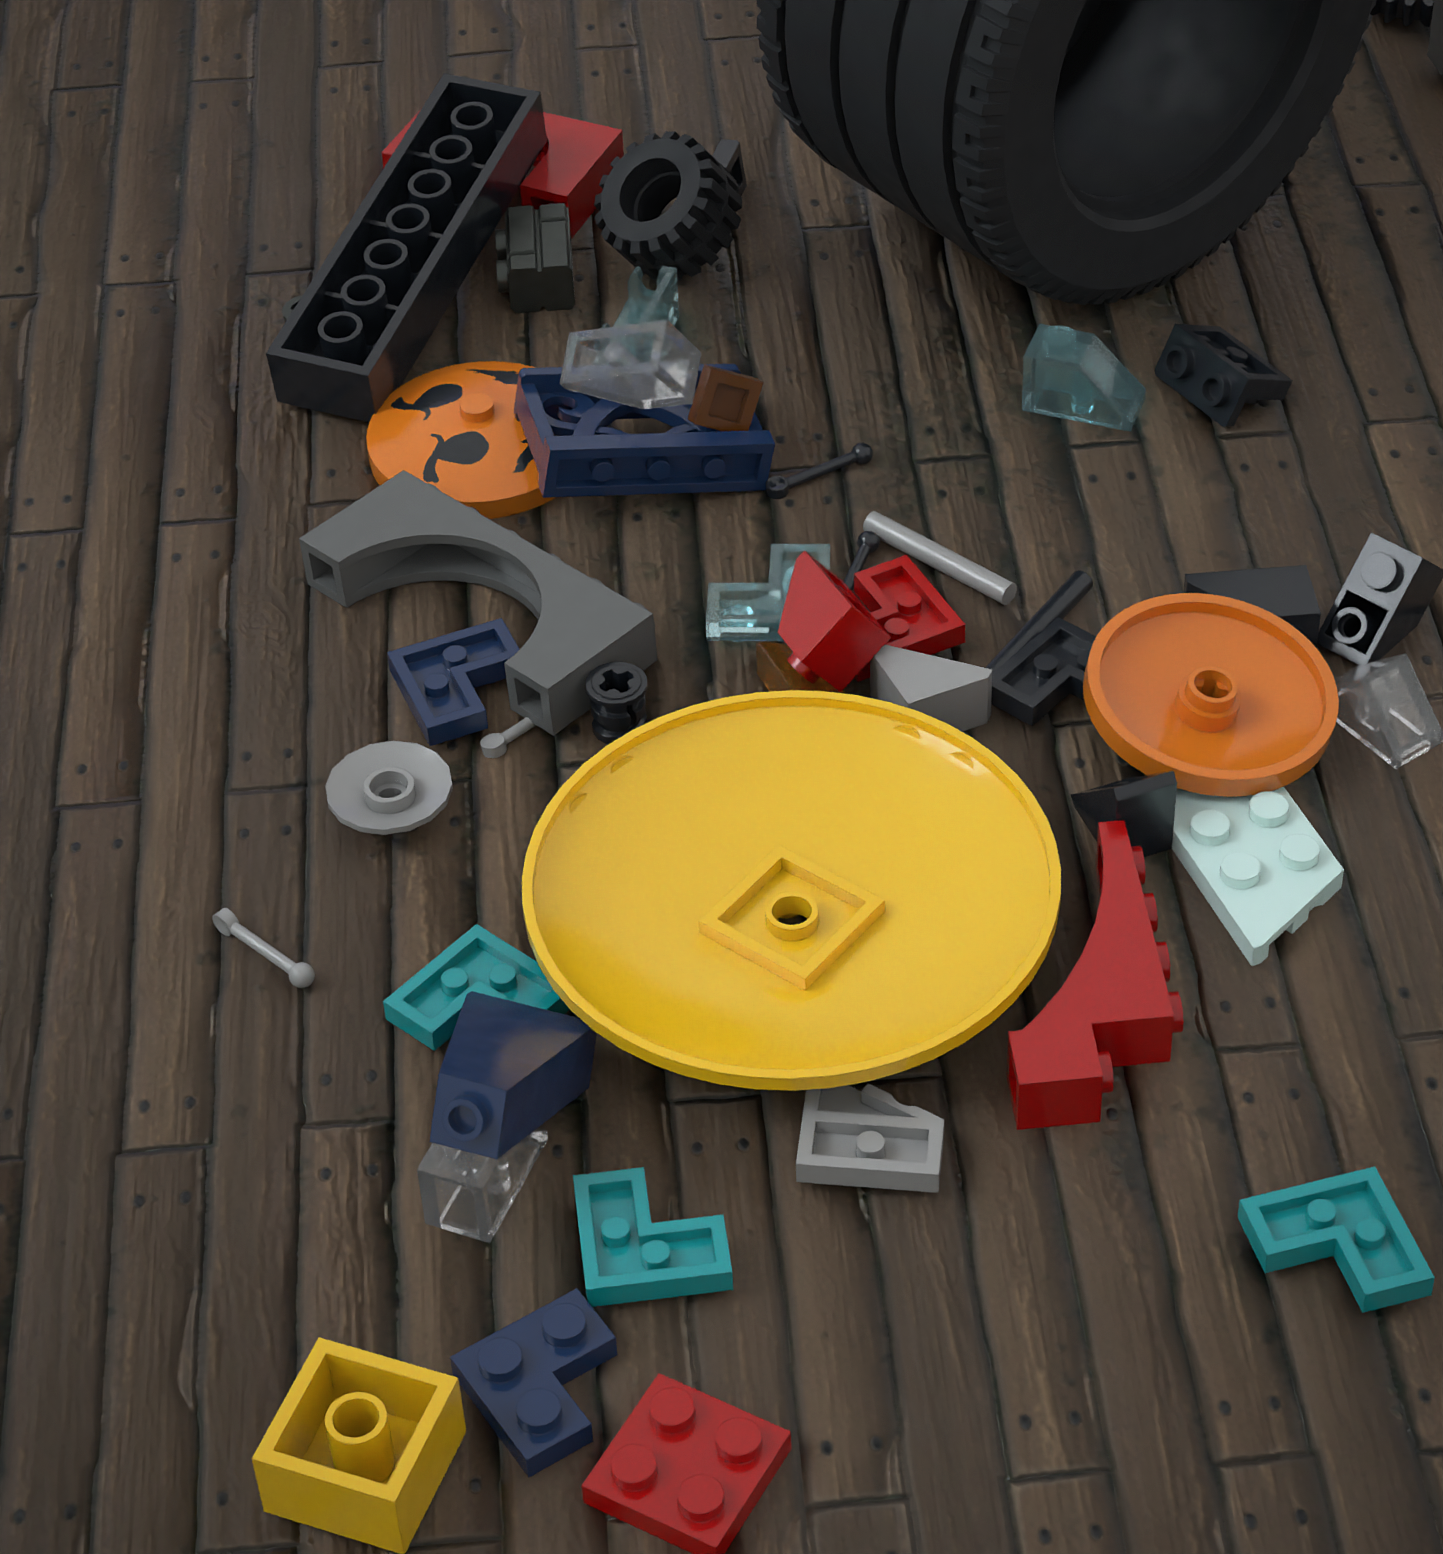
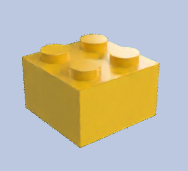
[252,1337,467,1554]

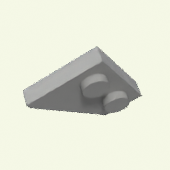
[796,1083,944,1193]

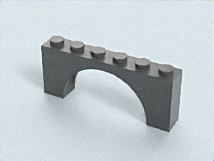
[299,470,658,736]

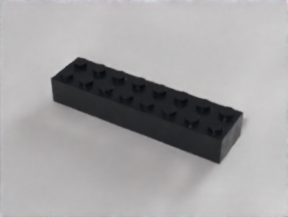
[266,73,547,422]

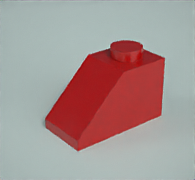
[778,550,891,692]

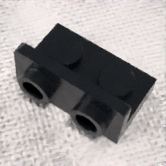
[1154,324,1293,427]

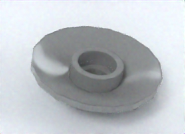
[325,740,453,835]

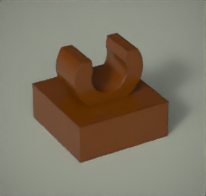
[687,364,764,431]

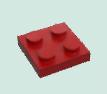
[581,1373,792,1554]

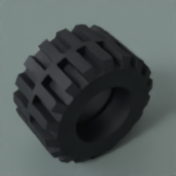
[594,131,742,282]

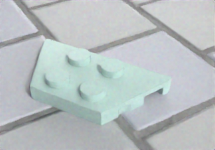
[1172,787,1344,966]

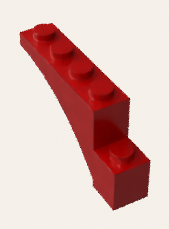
[1007,820,1184,1130]

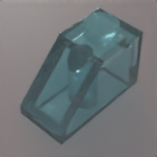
[1022,324,1146,432]

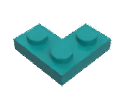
[383,924,570,1051]
[1238,1166,1435,1313]
[573,1167,733,1307]

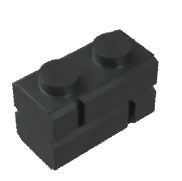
[495,203,575,313]

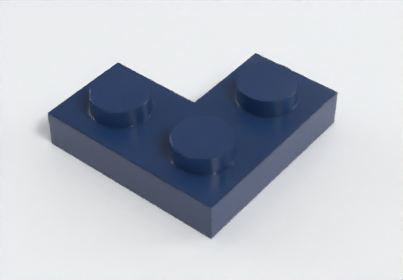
[387,618,520,746]
[450,1288,618,1478]

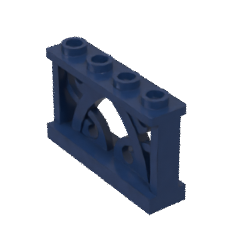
[514,364,775,498]

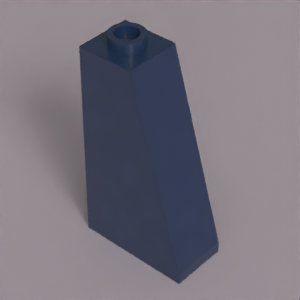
[429,991,597,1160]

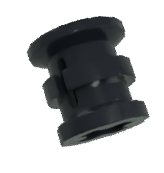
[586,661,648,744]

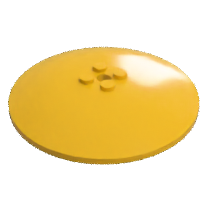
[522,690,1061,1091]

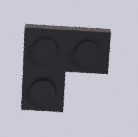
[991,617,1096,726]

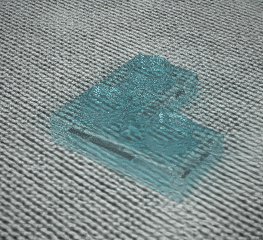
[706,544,831,642]

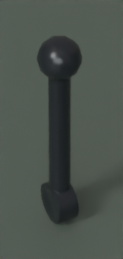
[765,442,873,499]
[843,531,880,591]

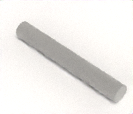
[863,511,1017,605]

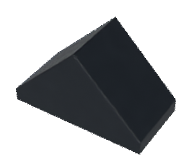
[1071,771,1177,857]

